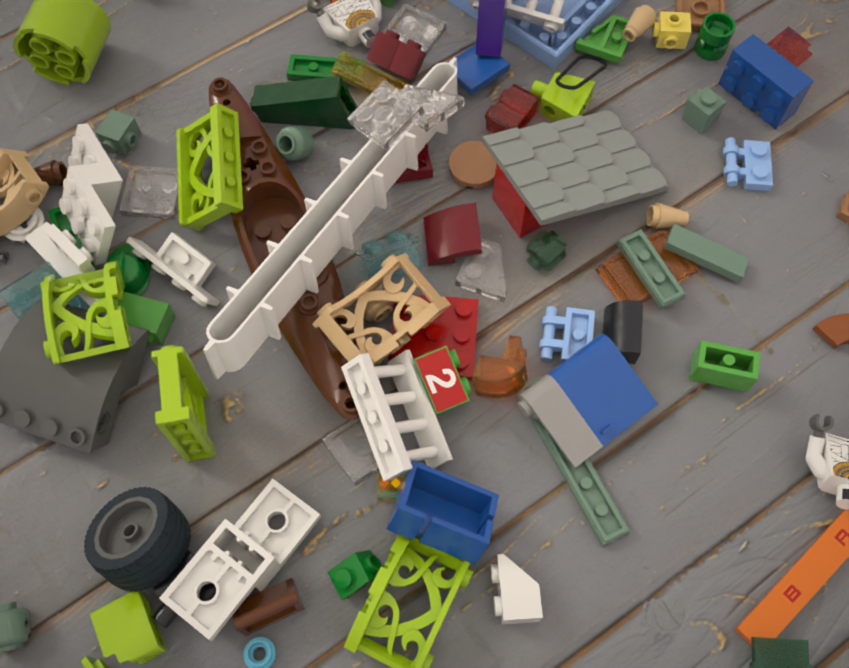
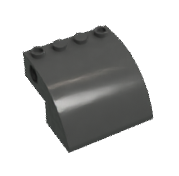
[0,299,150,453]

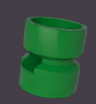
[694,12,736,61]

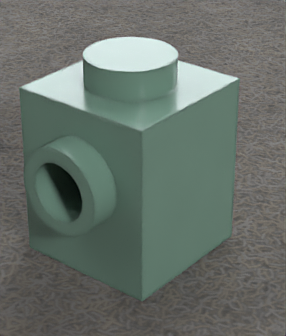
[682,86,726,134]
[96,109,141,156]

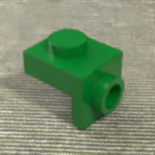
[328,550,381,600]

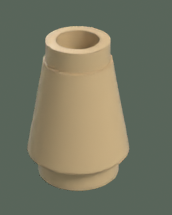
[622,5,656,42]
[646,203,689,230]

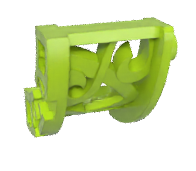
[40,260,133,365]
[344,535,474,668]

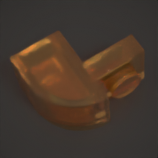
[472,335,528,398]

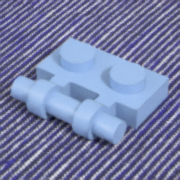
[723,137,773,191]
[539,306,595,363]

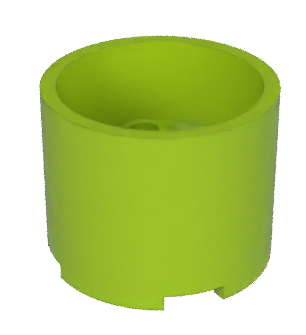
[13,0,111,86]

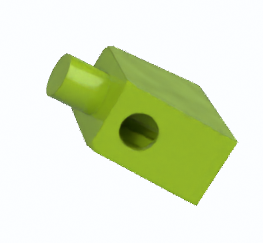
[530,72,596,122]

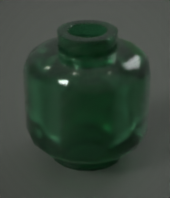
[526,230,567,272]

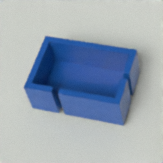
[718,34,814,130]
[387,460,499,565]

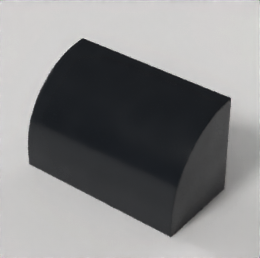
[603,300,643,364]

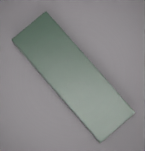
[663,223,749,283]
[616,229,687,310]

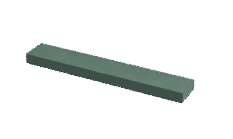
[515,376,630,547]

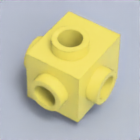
[652,11,691,49]

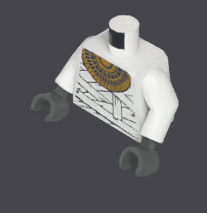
[307,0,382,48]
[805,414,849,510]

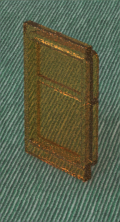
[595,229,700,303]

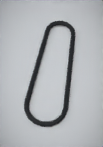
[555,55,607,90]

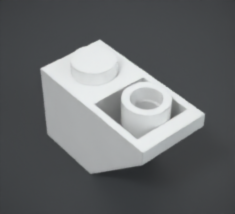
[490,554,543,625]

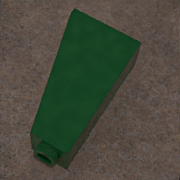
[250,76,358,129]

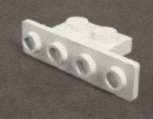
[25,222,102,306]
[126,232,220,307]

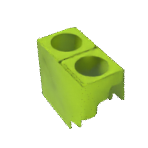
[90,591,167,665]

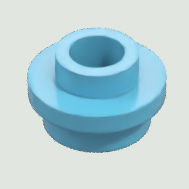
[243,637,276,668]

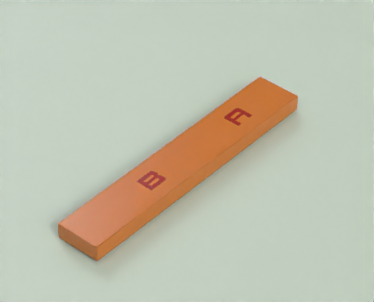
[734,509,849,654]

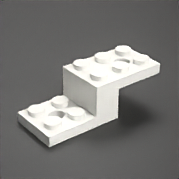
[59,123,123,265]
[159,479,321,641]

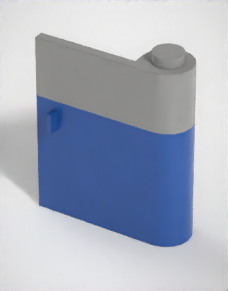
[517,334,658,468]

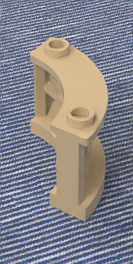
[0,148,49,237]
[312,253,451,366]

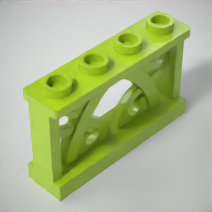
[176,103,243,231]
[151,345,216,462]

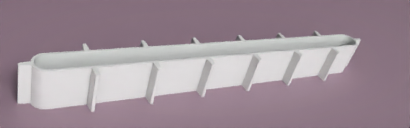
[203,57,458,380]

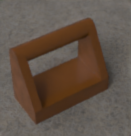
[233,578,305,637]

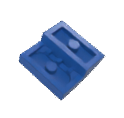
[447,44,510,96]

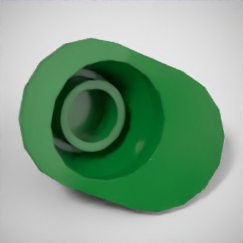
[107,244,151,296]

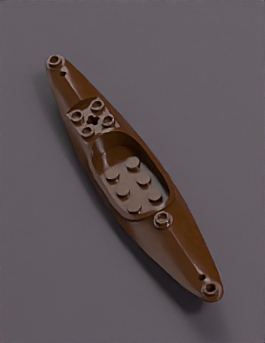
[209,77,360,420]

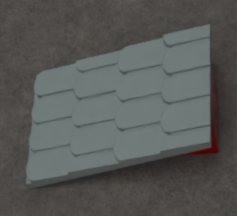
[482,110,669,238]

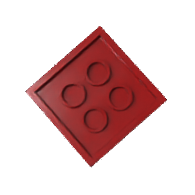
[388,294,479,381]

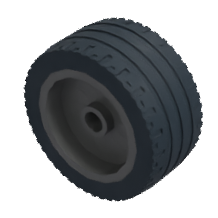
[84,487,191,592]

